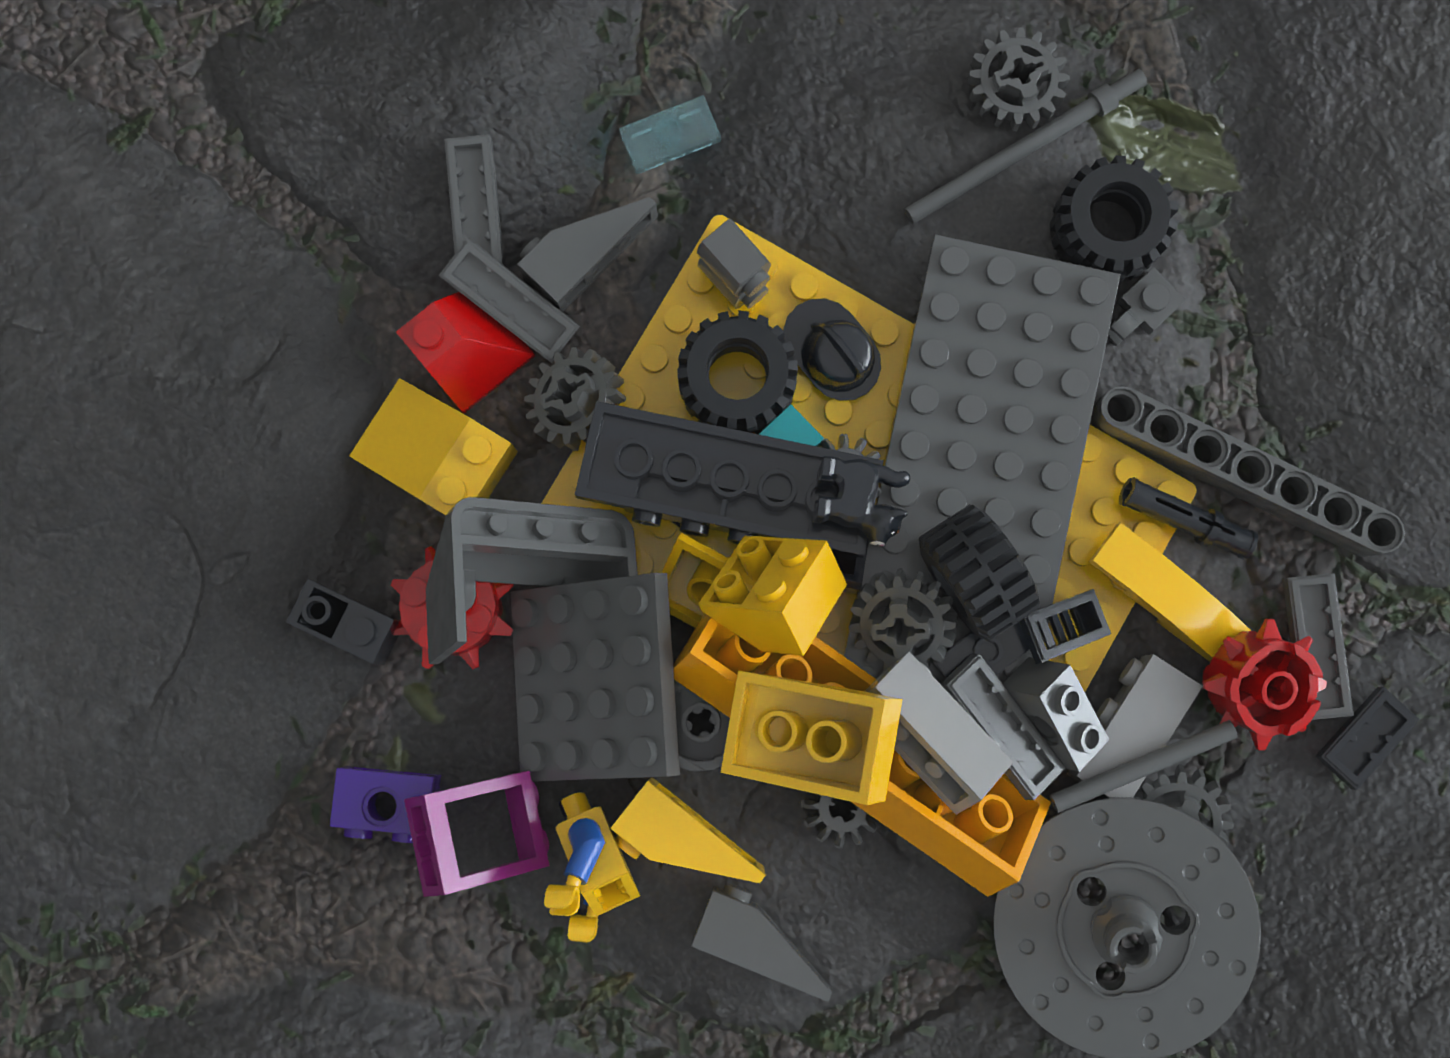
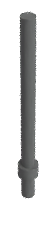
[904,69,1147,224]

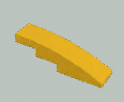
[1089,522,1251,662]

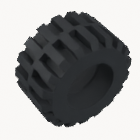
[1050,155,1179,284]
[677,310,798,434]
[919,504,1040,642]

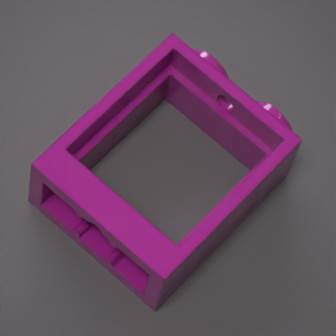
[404,771,550,897]

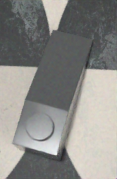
[518,197,658,312]
[691,883,832,1002]

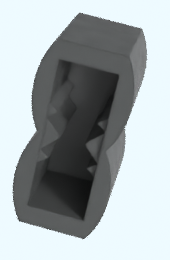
[697,219,771,309]

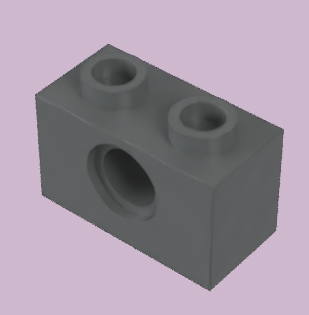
[1003,657,1109,772]

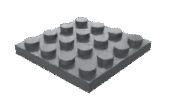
[511,573,680,781]

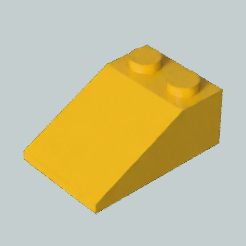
[349,378,518,516]
[721,671,903,805]
[610,777,766,883]

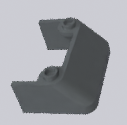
[426,497,638,664]

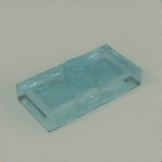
[619,95,721,175]

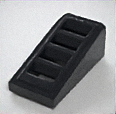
[1019,589,1111,664]

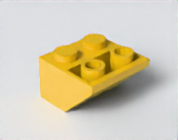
[698,535,847,656]

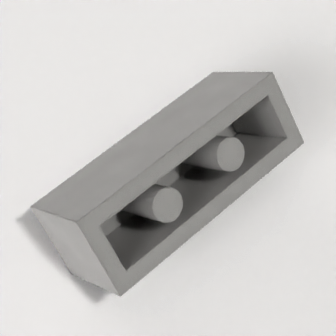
[864,652,1013,815]
[1067,654,1203,798]

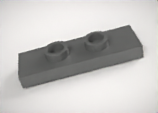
[444,134,504,265]
[439,238,580,363]
[1282,573,1354,720]
[941,654,1065,800]

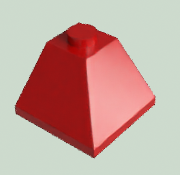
[396,292,535,414]

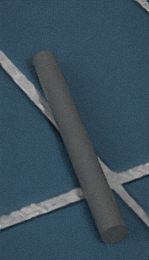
[1049,720,1238,813]

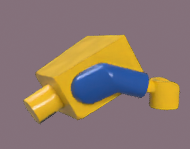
[544,792,640,943]

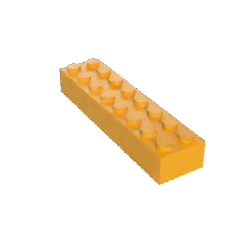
[673,613,1051,897]

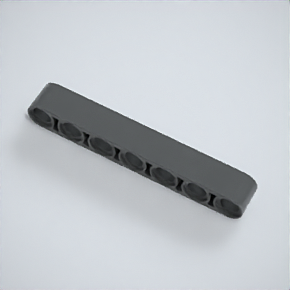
[1091,386,1405,557]

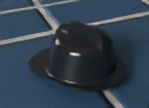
[783,298,881,401]

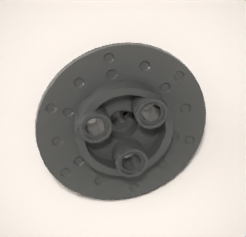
[994,797,1261,1058]

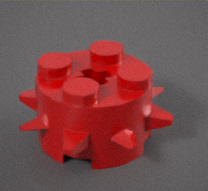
[390,546,514,670]
[1202,619,1327,750]

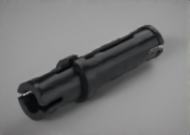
[1119,477,1258,560]

